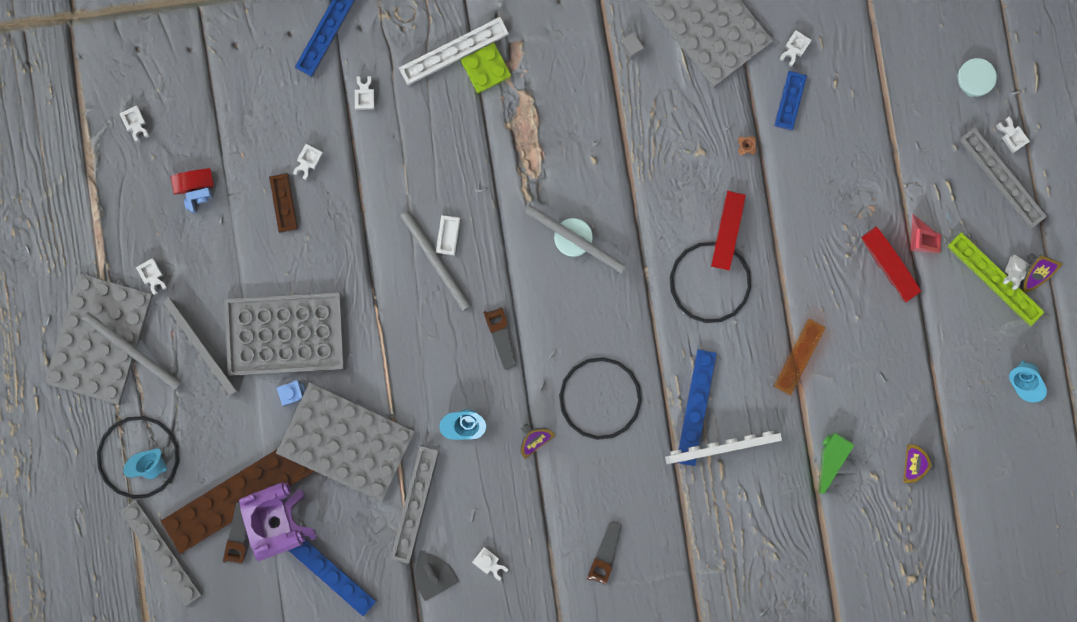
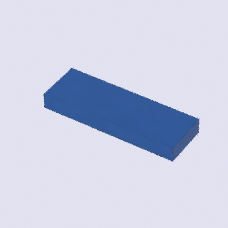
[774,71,807,131]

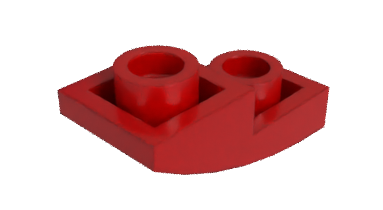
[170,168,214,195]

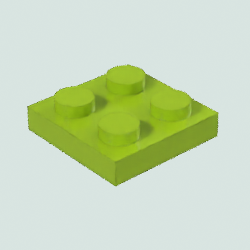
[460,43,511,94]

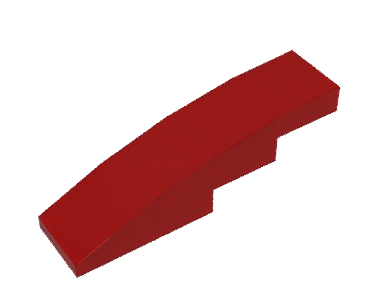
[711,191,746,271]
[861,227,922,302]

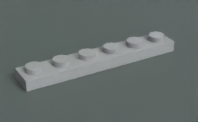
[959,127,1047,229]
[163,298,239,396]
[390,446,439,564]
[120,500,202,606]

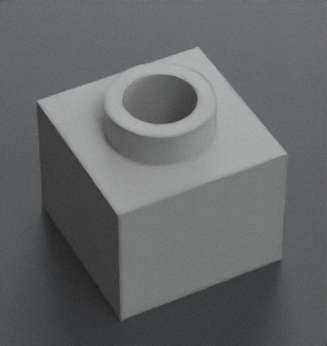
[620,32,644,60]

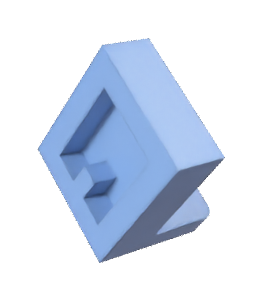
[184,188,213,213]
[277,380,306,406]

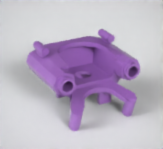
[239,482,317,562]

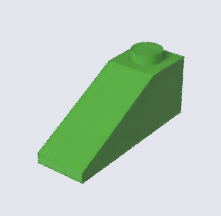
[818,433,854,494]

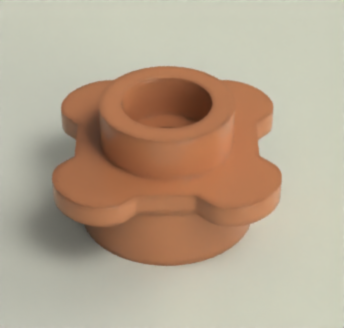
[737,136,757,155]

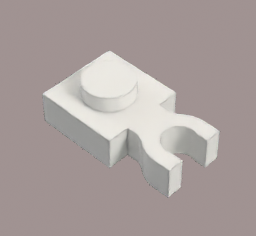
[780,30,811,67]
[355,76,375,110]
[119,105,150,143]
[996,117,1030,153]
[293,144,323,181]
[1003,254,1030,290]
[136,258,167,295]
[472,547,508,581]

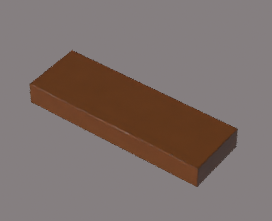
[269,173,298,233]

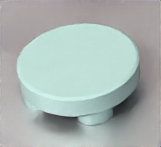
[957,58,997,97]
[554,218,593,257]

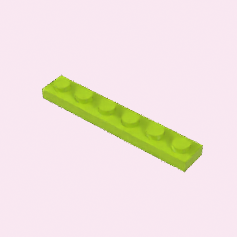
[946,232,1045,326]

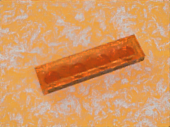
[773,319,826,396]

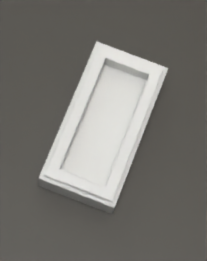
[436,215,461,256]

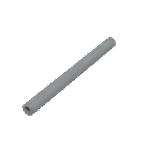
[525,204,626,274]
[400,211,470,311]
[82,312,181,390]

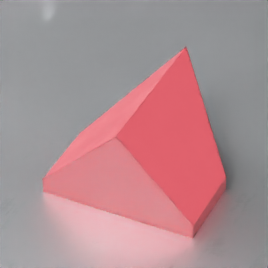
[910,213,941,253]

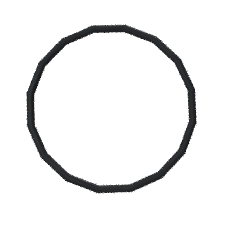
[670,242,751,323]
[559,357,642,440]
[97,416,179,499]

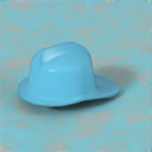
[1009,360,1047,403]
[439,409,486,440]
[123,448,167,480]

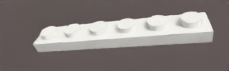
[399,17,509,86]
[665,430,782,464]

